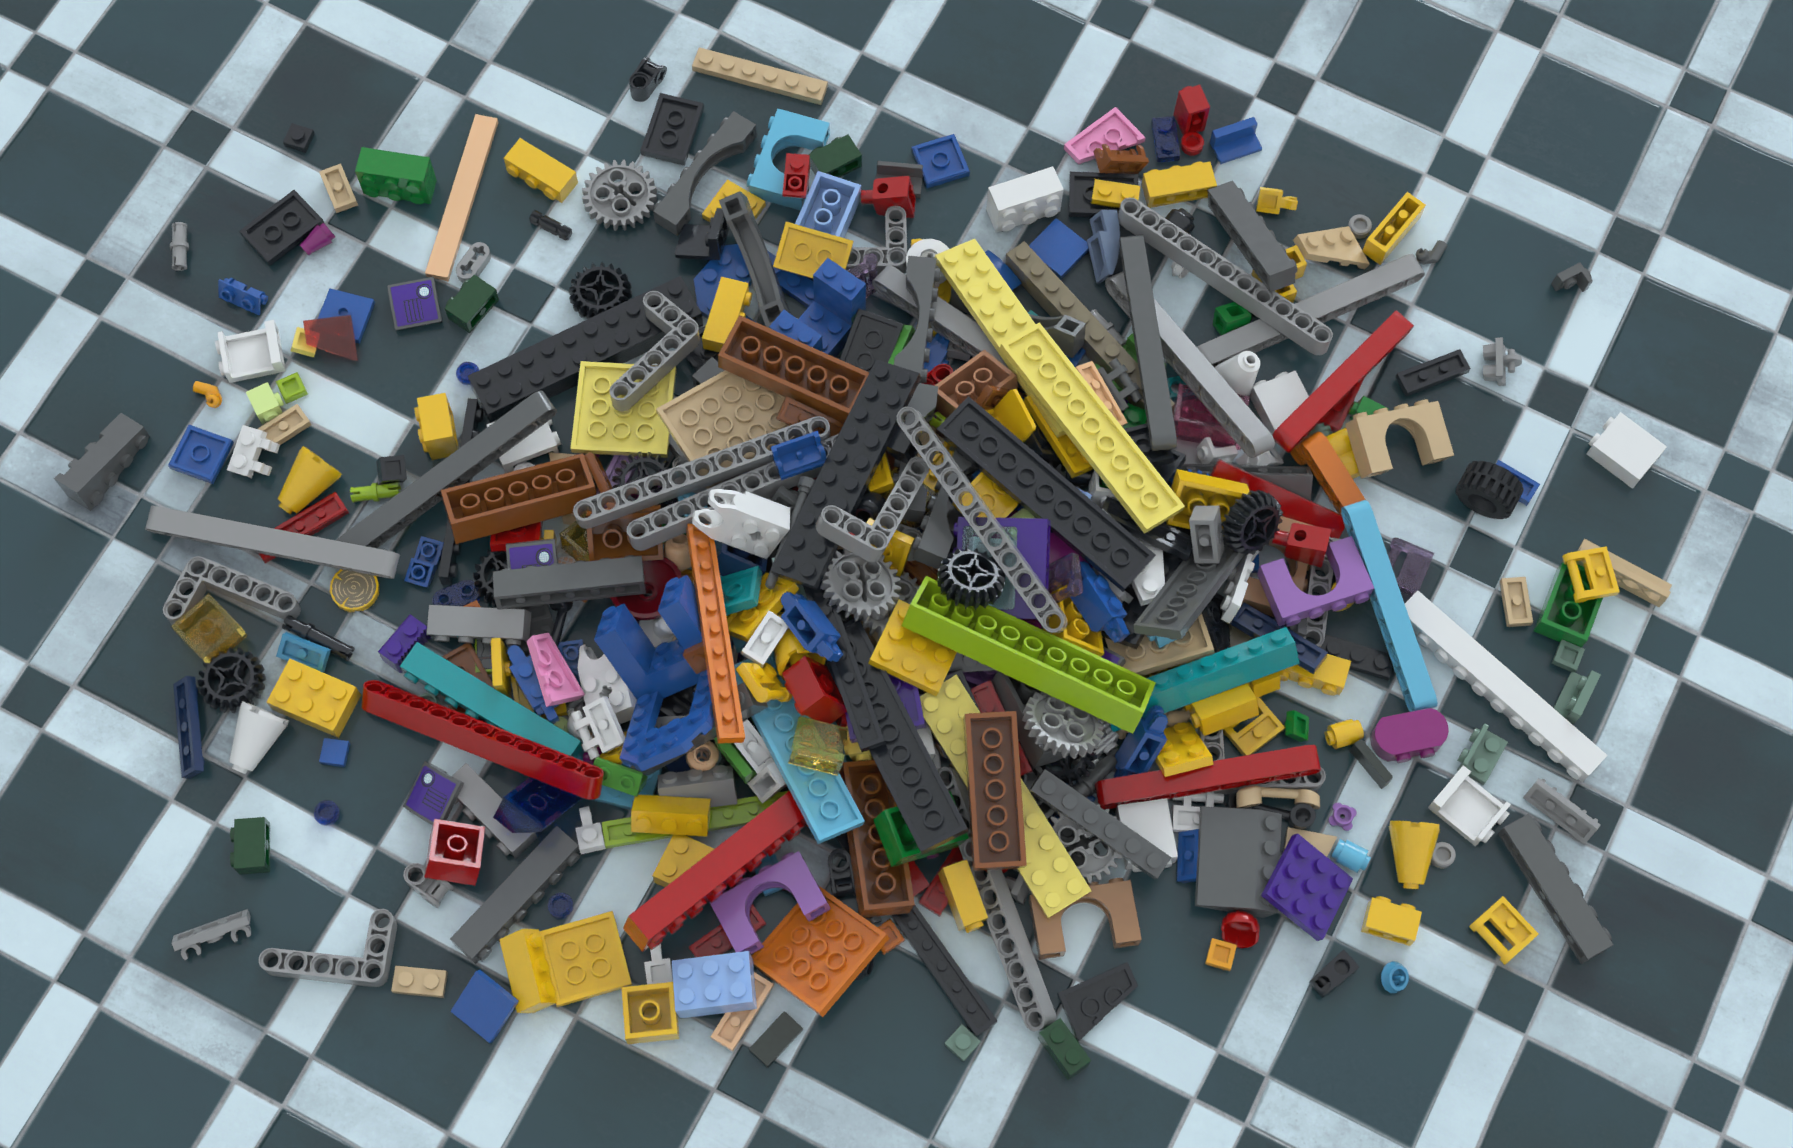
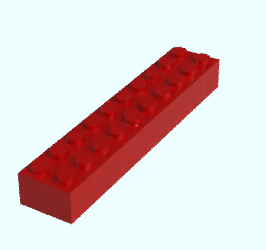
[623,791,809,952]

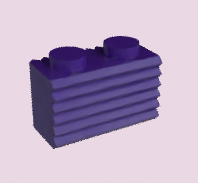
[378,615,431,673]

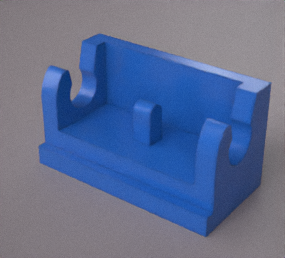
[771,431,827,480]

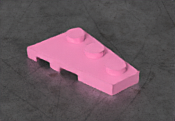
[1064,107,1145,164]
[527,633,585,707]

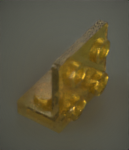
[788,716,848,776]

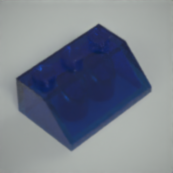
[493,777,583,833]

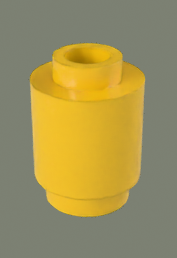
[1325,719,1364,749]

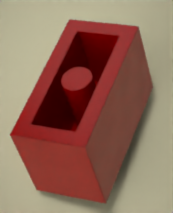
[1174,85,1210,135]

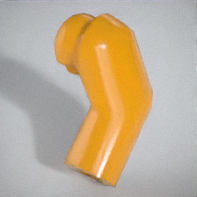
[193,381,222,408]

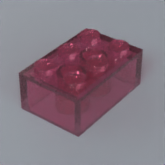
[1173,384,1250,450]

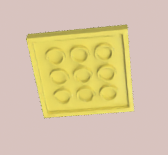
[571,361,676,458]

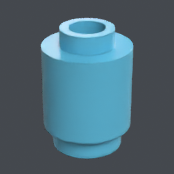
[1331,839,1371,873]

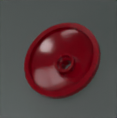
[611,557,682,620]

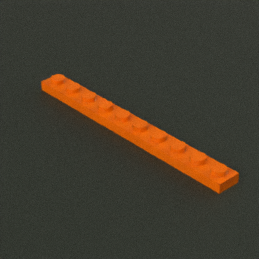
[686,524,745,743]

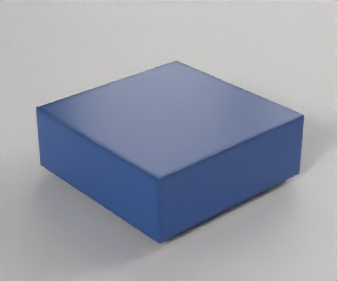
[319,738,350,767]

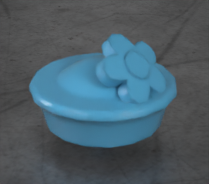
[1381,961,1409,993]

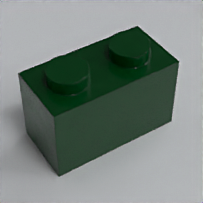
[808,134,862,178]
[445,274,499,333]
[230,817,270,875]
[1038,1018,1091,1080]

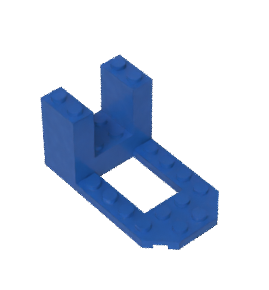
[694,244,866,358]
[594,575,734,771]

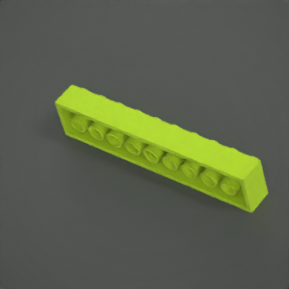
[902,576,1156,734]

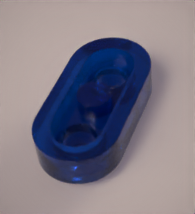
[432,580,480,606]

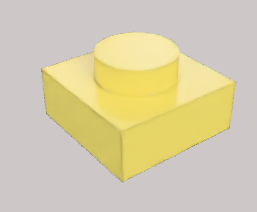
[291,327,320,357]

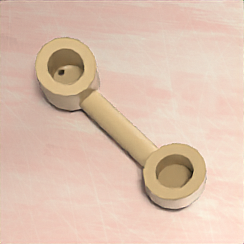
[1236,786,1320,810]

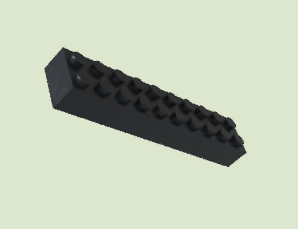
[468,276,703,423]

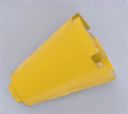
[278,446,342,514]
[774,612,826,682]
[1389,821,1440,889]

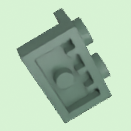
[1554,670,1601,725]
[1457,723,1508,785]

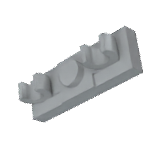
[1523,778,1600,844]
[172,909,251,960]

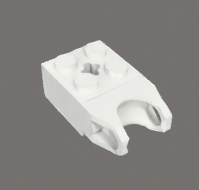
[692,489,790,559]
[577,644,637,724]

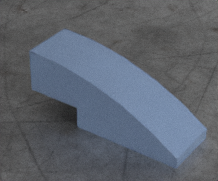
[1087,210,1120,283]

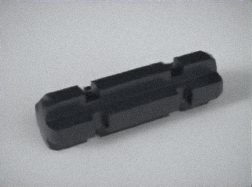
[529,210,572,240]

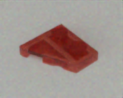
[303,315,358,361]

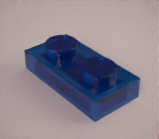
[1151,116,1180,162]

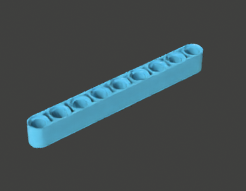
[1341,500,1438,712]

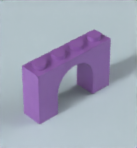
[1257,536,1374,626]
[709,851,831,954]

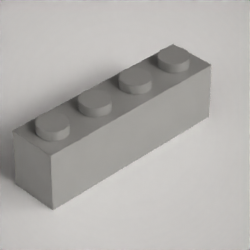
[427,605,532,646]
[452,763,537,859]

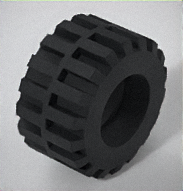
[1455,461,1524,519]

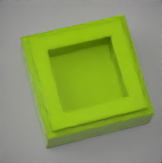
[275,372,308,404]

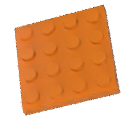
[752,885,890,1017]

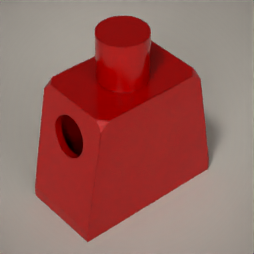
[861,176,916,218]
[1272,523,1331,568]

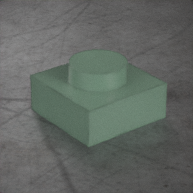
[1551,640,1585,672]
[944,1024,981,1062]

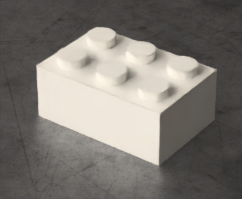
[986,167,1064,233]

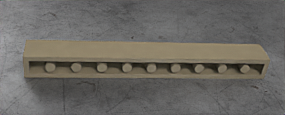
[1006,241,1175,413]

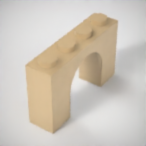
[1345,399,1454,479]

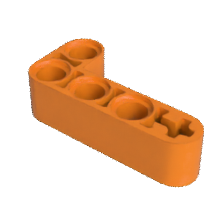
[1290,431,1366,515]

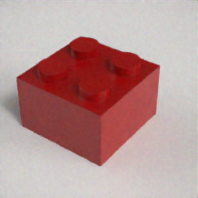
[782,656,847,726]
[424,819,485,886]

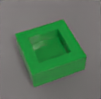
[1285,710,1309,742]

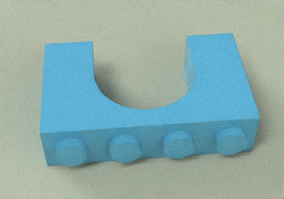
[747,108,830,211]

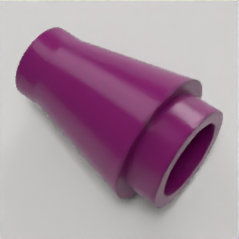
[300,223,335,255]

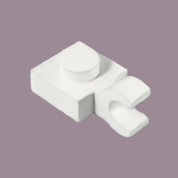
[575,806,606,854]
[644,944,673,985]

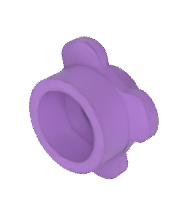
[1328,803,1357,831]

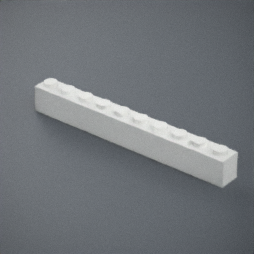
[1405,591,1608,782]

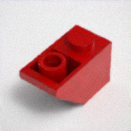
[782,153,810,198]

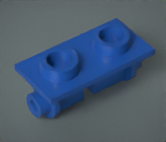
[218,278,268,315]

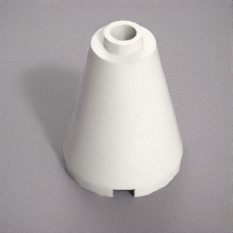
[1214,351,1260,403]
[229,701,289,774]

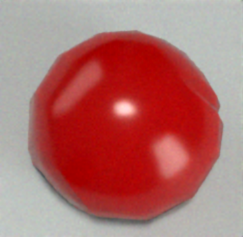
[1221,910,1260,948]

